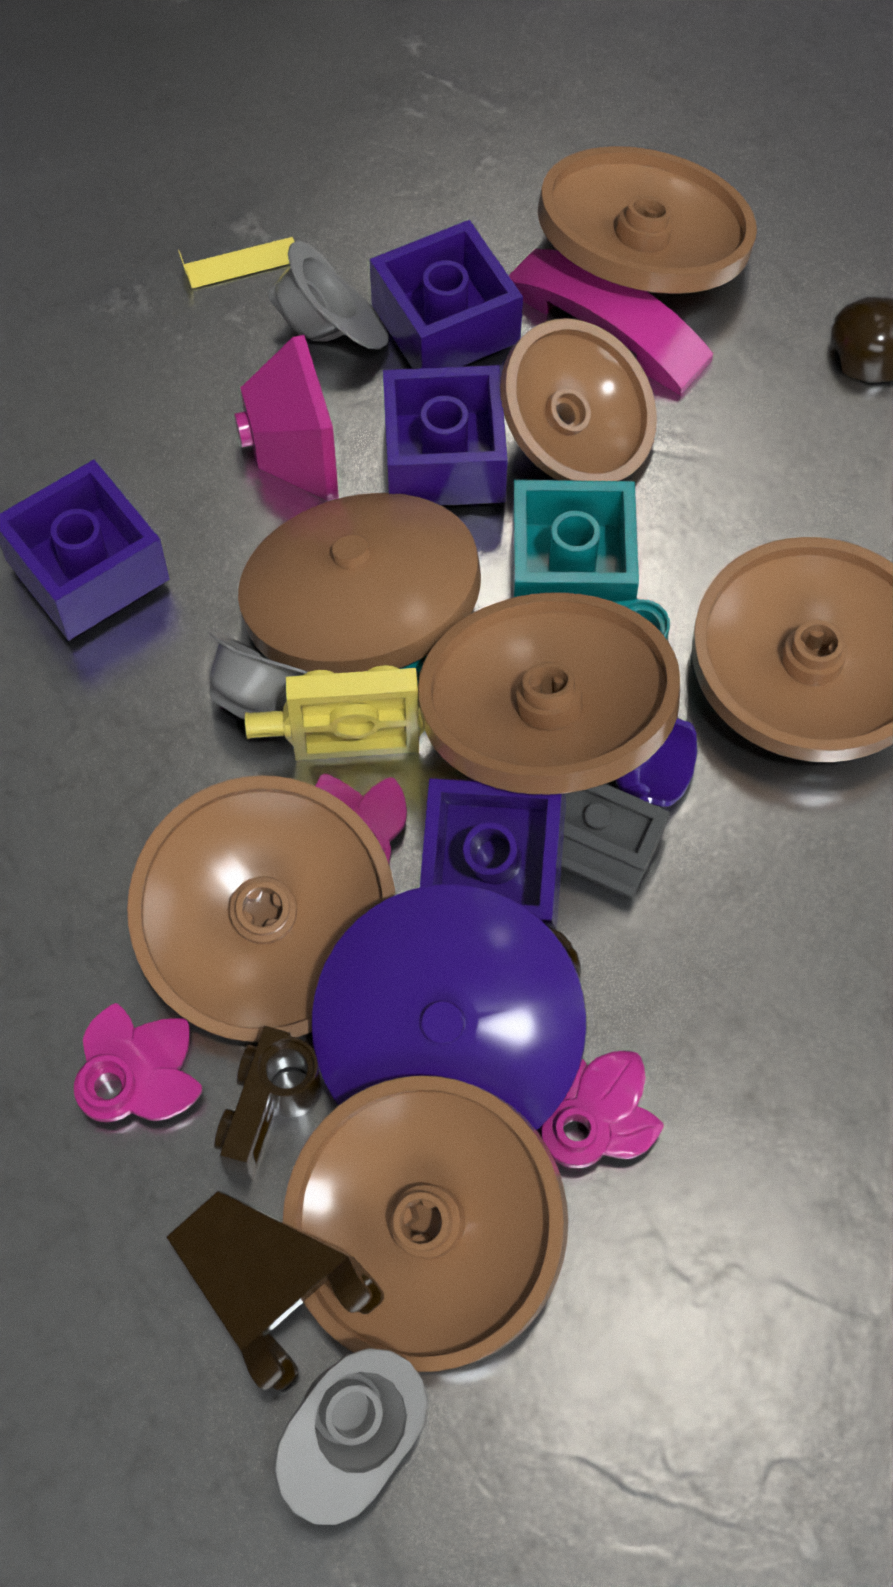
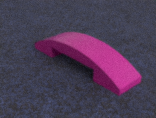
[509,249,714,396]

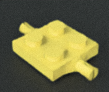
[245,665,425,761]

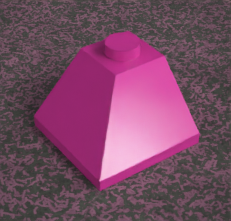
[234,335,339,501]

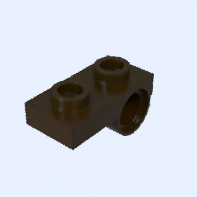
[214,1026,322,1182]

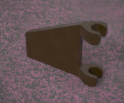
[166,1191,384,1390]

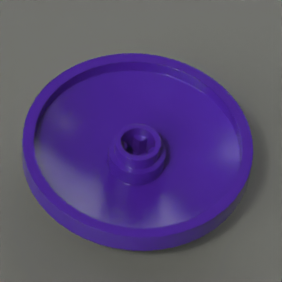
[312,884,587,1130]

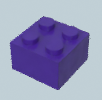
[369,219,523,369]
[383,365,508,505]
[0,459,170,641]
[420,778,566,930]

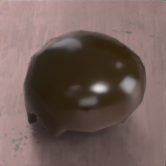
[831,297,893,383]

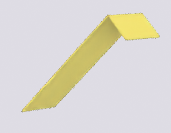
[178,237,294,288]

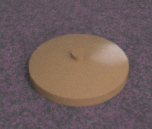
[537,146,757,294]
[238,493,482,673]
[692,537,893,762]
[418,593,680,795]
[127,775,395,1043]
[283,1076,568,1372]

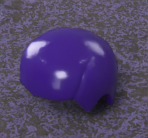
[614,718,698,807]

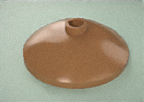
[500,318,657,481]

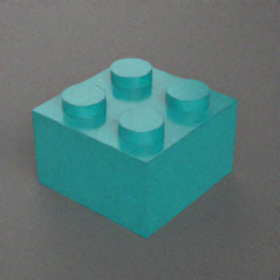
[512,480,639,602]

